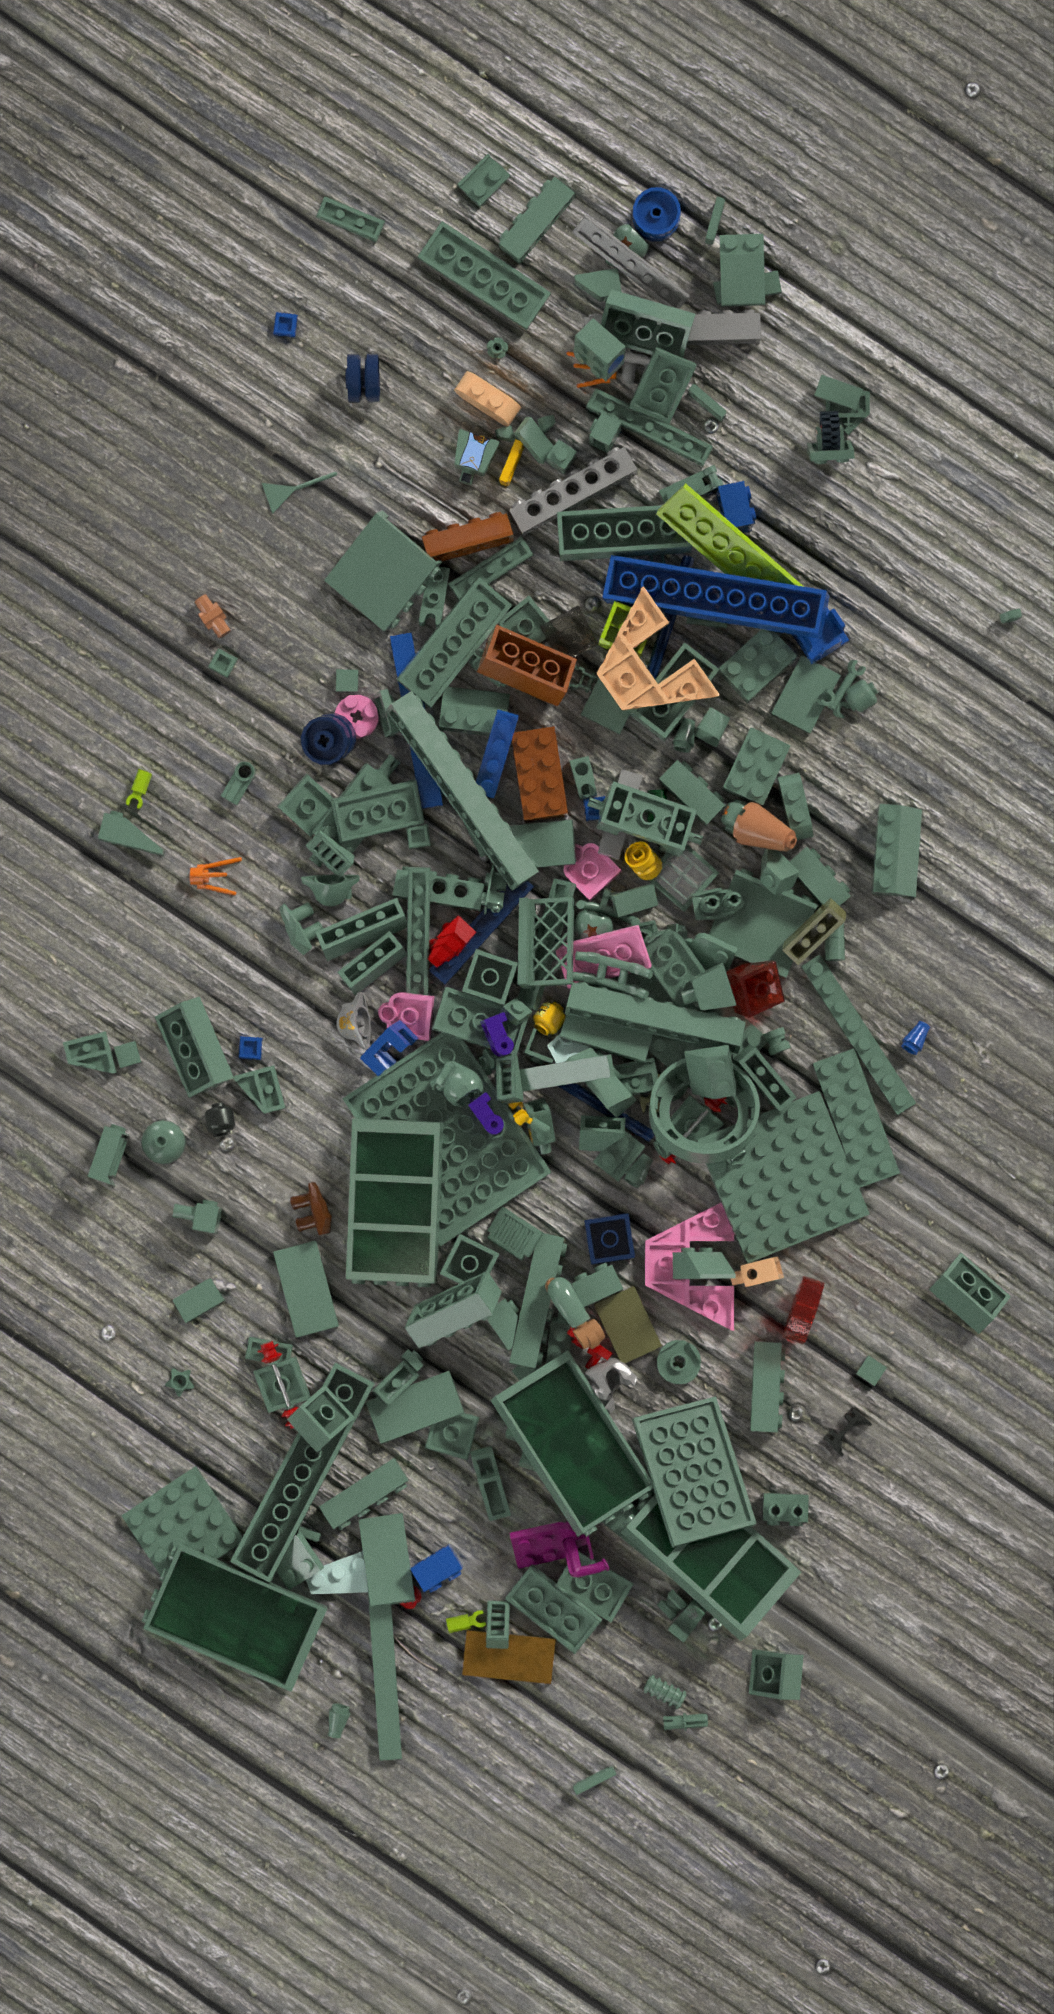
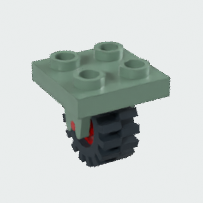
[807,411,855,464]

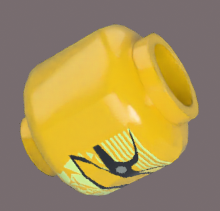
[533,1002,566,1035]

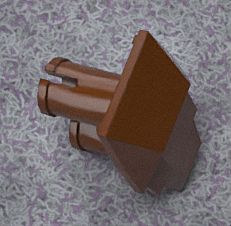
[290,1182,332,1235]

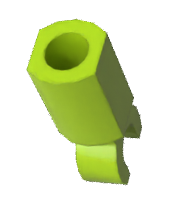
[126,769,152,810]
[446,1610,486,1634]

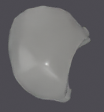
[584,1358,637,1414]

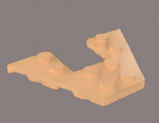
[597,586,720,711]

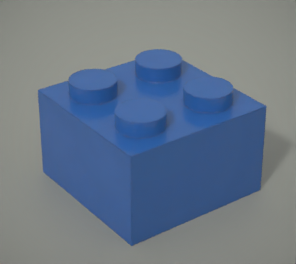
[716,481,756,533]
[410,1544,463,1593]

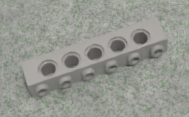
[509,447,637,537]

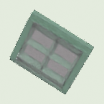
[648,844,719,912]

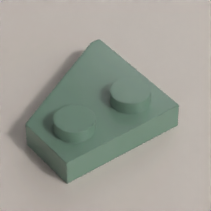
[63,1031,117,1074]
[277,1532,324,1590]

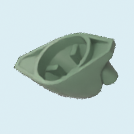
[301,874,360,907]

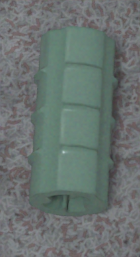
[824,923,846,961]

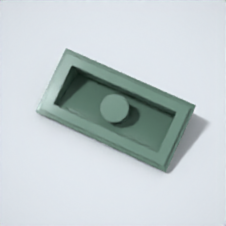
[371,1360,420,1407]

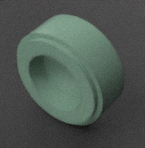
[999,608,1022,624]

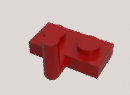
[567,1327,612,1369]

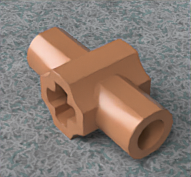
[194,594,231,639]

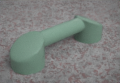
[495,415,556,442]

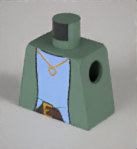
[454,429,500,485]

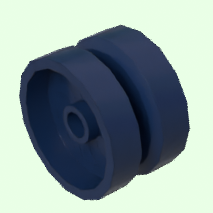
[345,354,380,403]
[301,713,356,765]

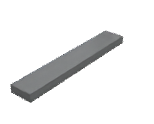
[572,214,689,309]

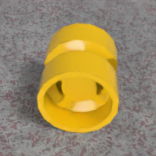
[625,841,662,881]

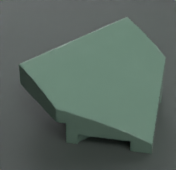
[825,391,870,435]

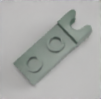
[419,567,450,628]

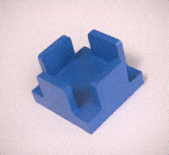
[792,607,849,664]

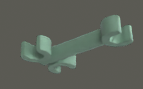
[817,660,866,718]

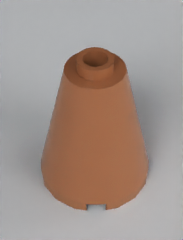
[733,802,797,852]

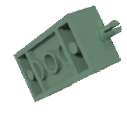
[587,781,703,857]

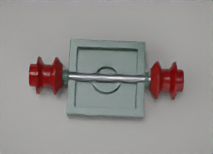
[659,1096,727,1165]
[253,1341,311,1429]

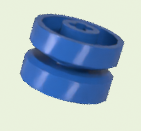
[632,187,681,242]

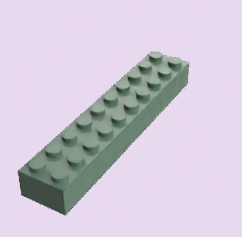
[230,1363,375,1583]

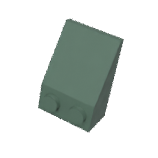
[720,234,765,307]

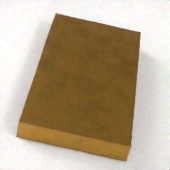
[462,1630,556,1684]

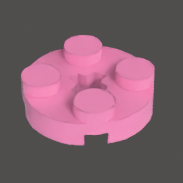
[335,695,379,739]

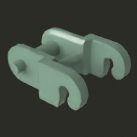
[568,665,598,693]

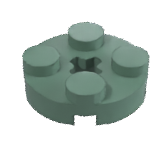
[657,1340,701,1384]

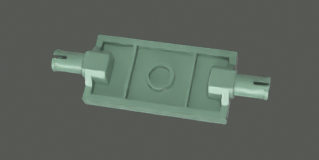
[309,754,400,867]

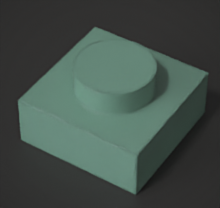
[500,997,532,1026]
[400,1349,424,1372]

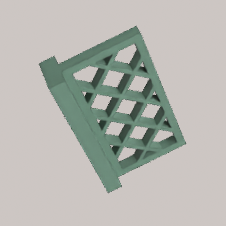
[518,897,574,989]

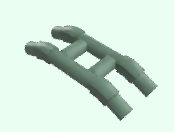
[573,951,653,999]

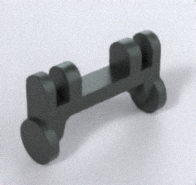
[824,1407,872,1457]

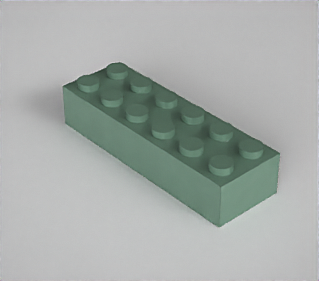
[557,505,692,561]

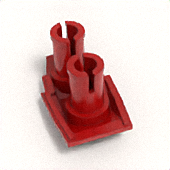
[428,915,476,968]

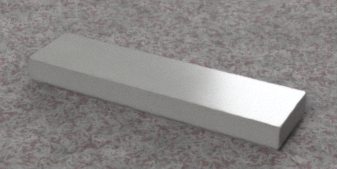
[598,770,643,859]

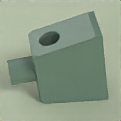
[681,963,736,1010]

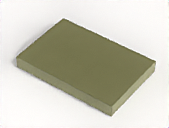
[594,1286,662,1363]

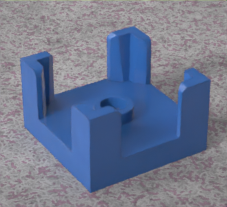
[360,1020,419,1077]

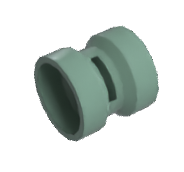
[763,1027,791,1055]
[656,1589,687,1620]

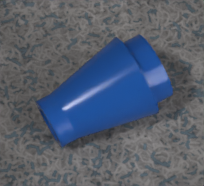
[901,1021,930,1055]

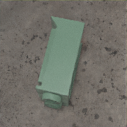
[87,1124,130,1186]

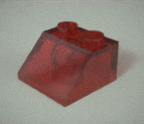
[726,960,785,1018]

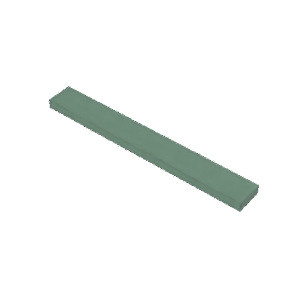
[367,1585,402,1761]

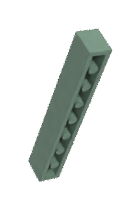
[565,982,746,1054]

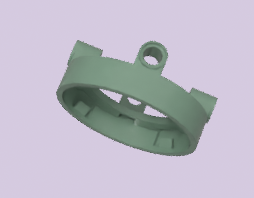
[649,1058,760,1166]

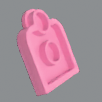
[564,843,622,901]
[378,992,434,1041]

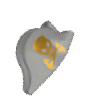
[337,992,371,1050]

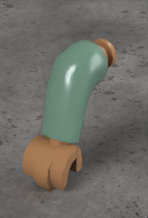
[545,1277,605,1349]

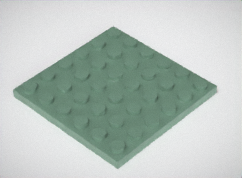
[696,1091,870,1264]

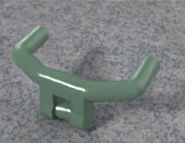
[576,887,640,926]

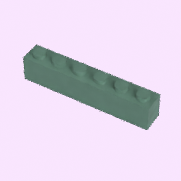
[509,1233,568,1370]

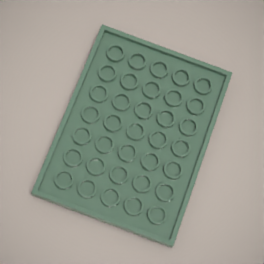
[342,1033,552,1246]

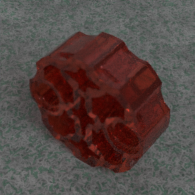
[782,1276,825,1344]

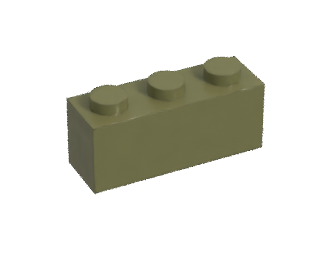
[782,898,846,965]

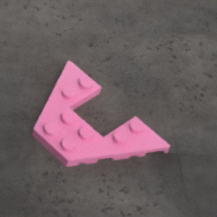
[645,1203,734,1331]

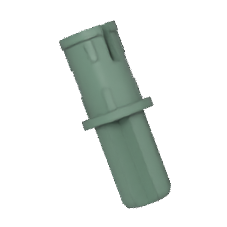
[663,1713,708,1731]

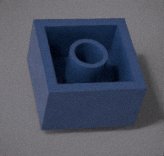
[584,1214,635,1265]

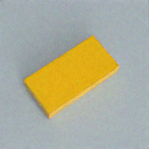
[499,439,524,487]

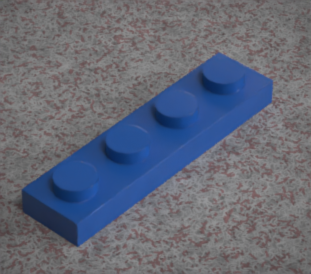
[476,709,519,798]

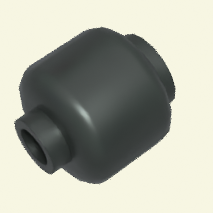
[205,1103,235,1137]

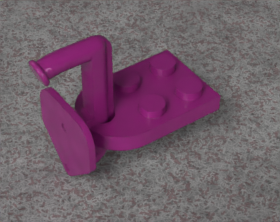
[509,1515,609,1577]

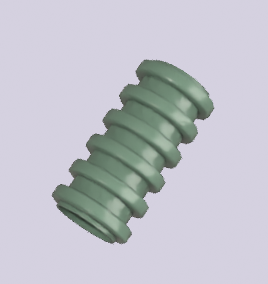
[643,1674,686,1709]

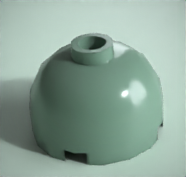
[141,1120,186,1164]

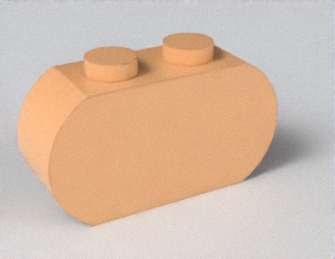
[454,371,521,426]

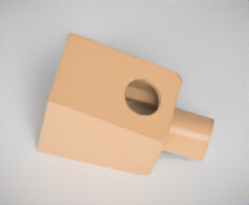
[731,1256,784,1287]

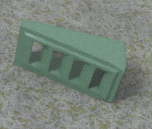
[306,830,354,877]
[496,1055,523,1104]
[486,1601,510,1649]

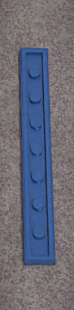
[390,633,443,809]

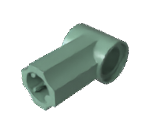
[221,762,256,806]

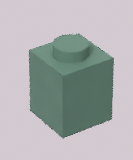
[546,440,577,474]

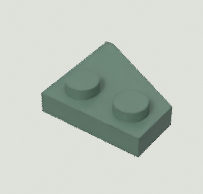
[233,1065,286,1114]

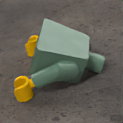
[508,1098,556,1154]

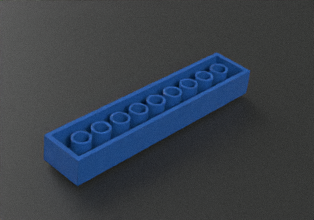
[602,555,830,639]

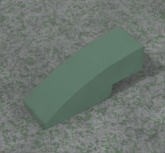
[470,1446,511,1521]

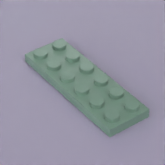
[418,221,551,330]
[396,577,512,708]
[812,1049,900,1188]

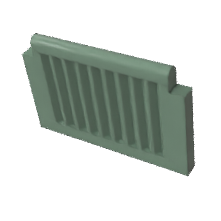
[487,1206,544,1261]

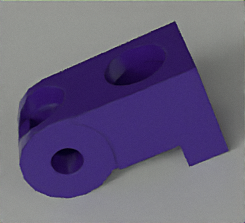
[480,1012,514,1057]
[468,1092,504,1134]

